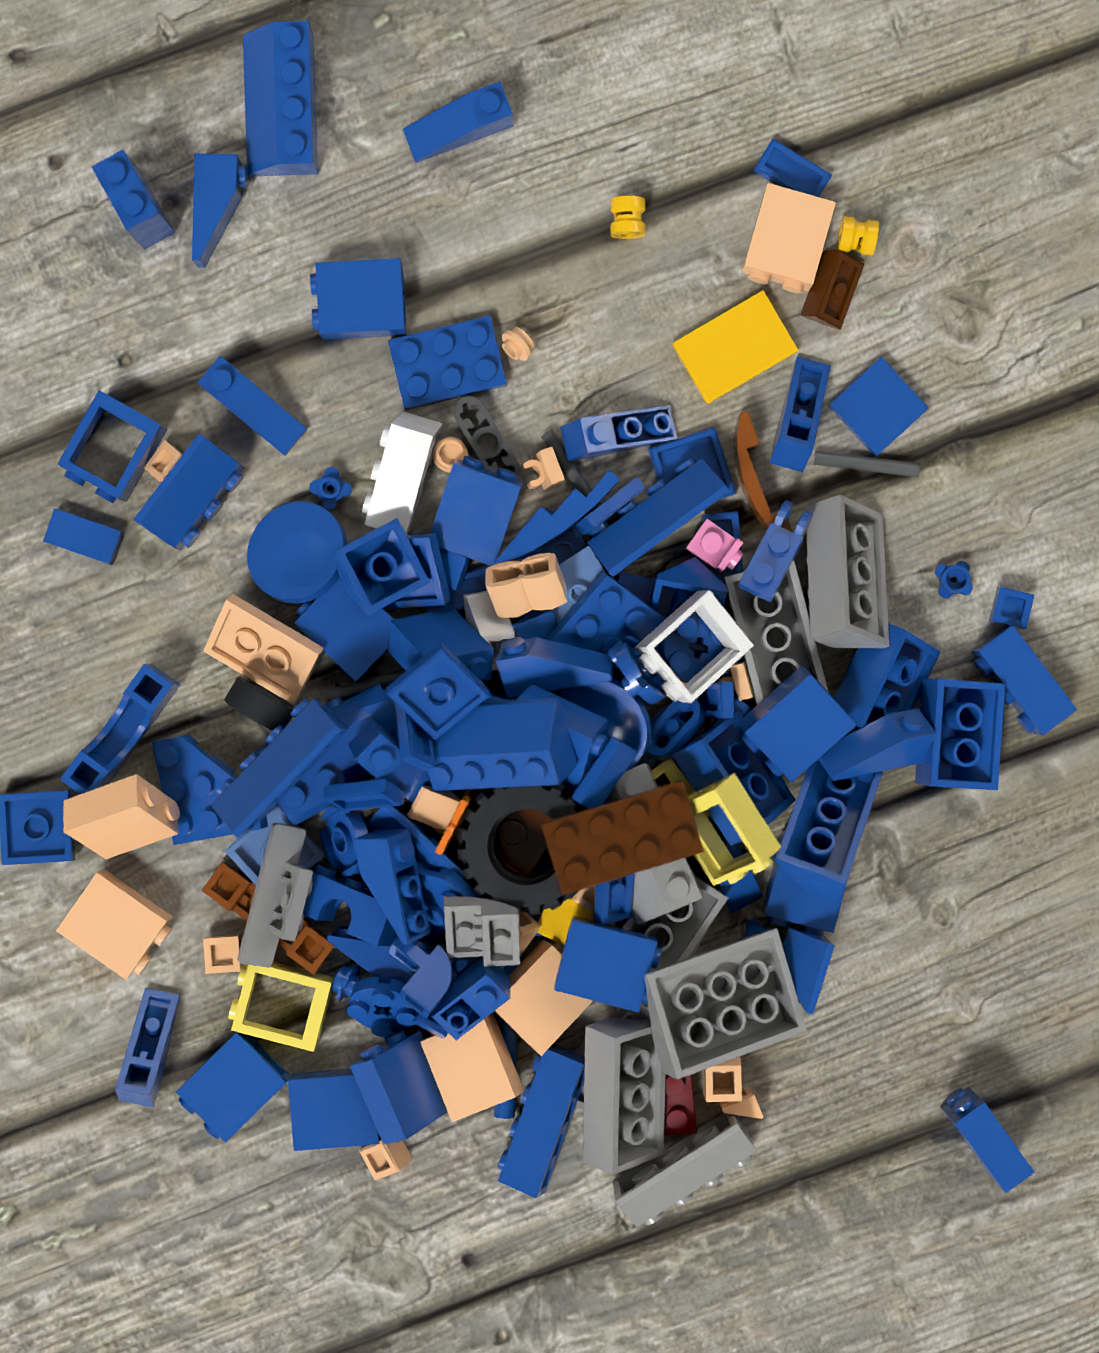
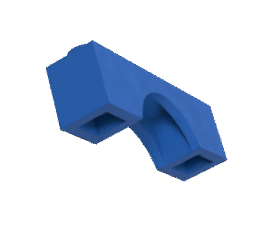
[60,664,181,794]

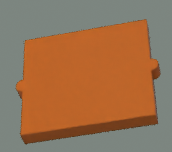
[435,789,478,855]

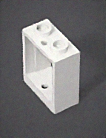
[635,590,754,703]

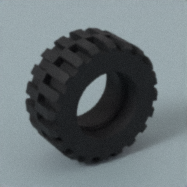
[457,783,588,915]

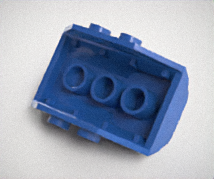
[254,683,399,825]

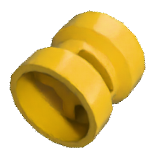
[610,196,646,239]
[837,216,879,256]

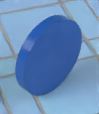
[247,502,348,603]
[557,678,651,771]

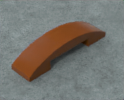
[734,410,793,533]
[201,862,335,975]

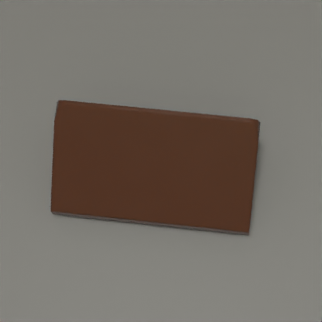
[801,250,864,330]

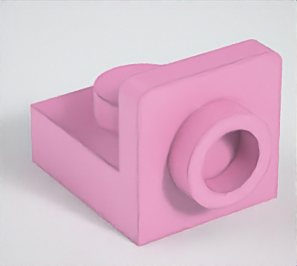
[685,519,744,573]

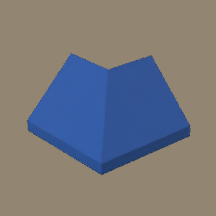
[334,518,430,616]
[649,557,728,640]
[783,928,835,1015]

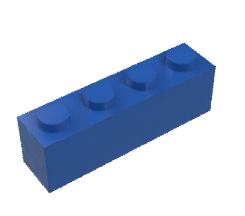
[498,1044,585,1198]

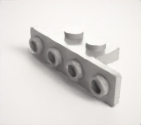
[237,823,313,968]

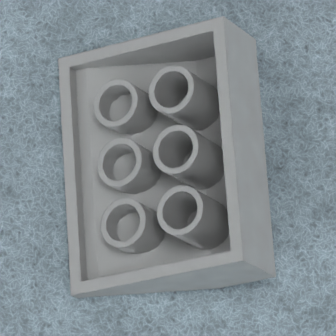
[644,928,807,1080]

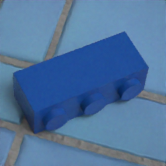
[971,625,1077,736]

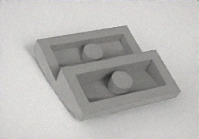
[444,896,520,967]

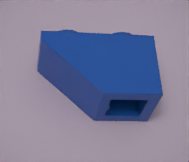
[432,957,510,1040]

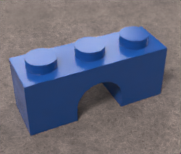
[303,864,397,946]

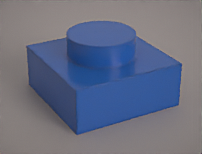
[989,586,1035,630]

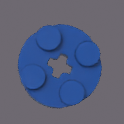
[660,611,725,682]
[608,635,667,705]
[320,806,368,876]
[347,977,417,1037]

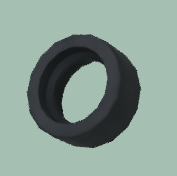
[224,676,295,731]

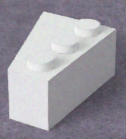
[362,411,443,535]

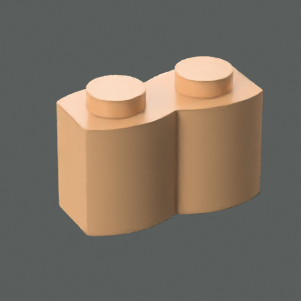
[486,553,567,618]

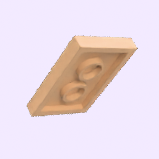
[203,594,324,705]

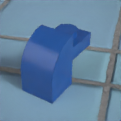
[389,936,452,1019]

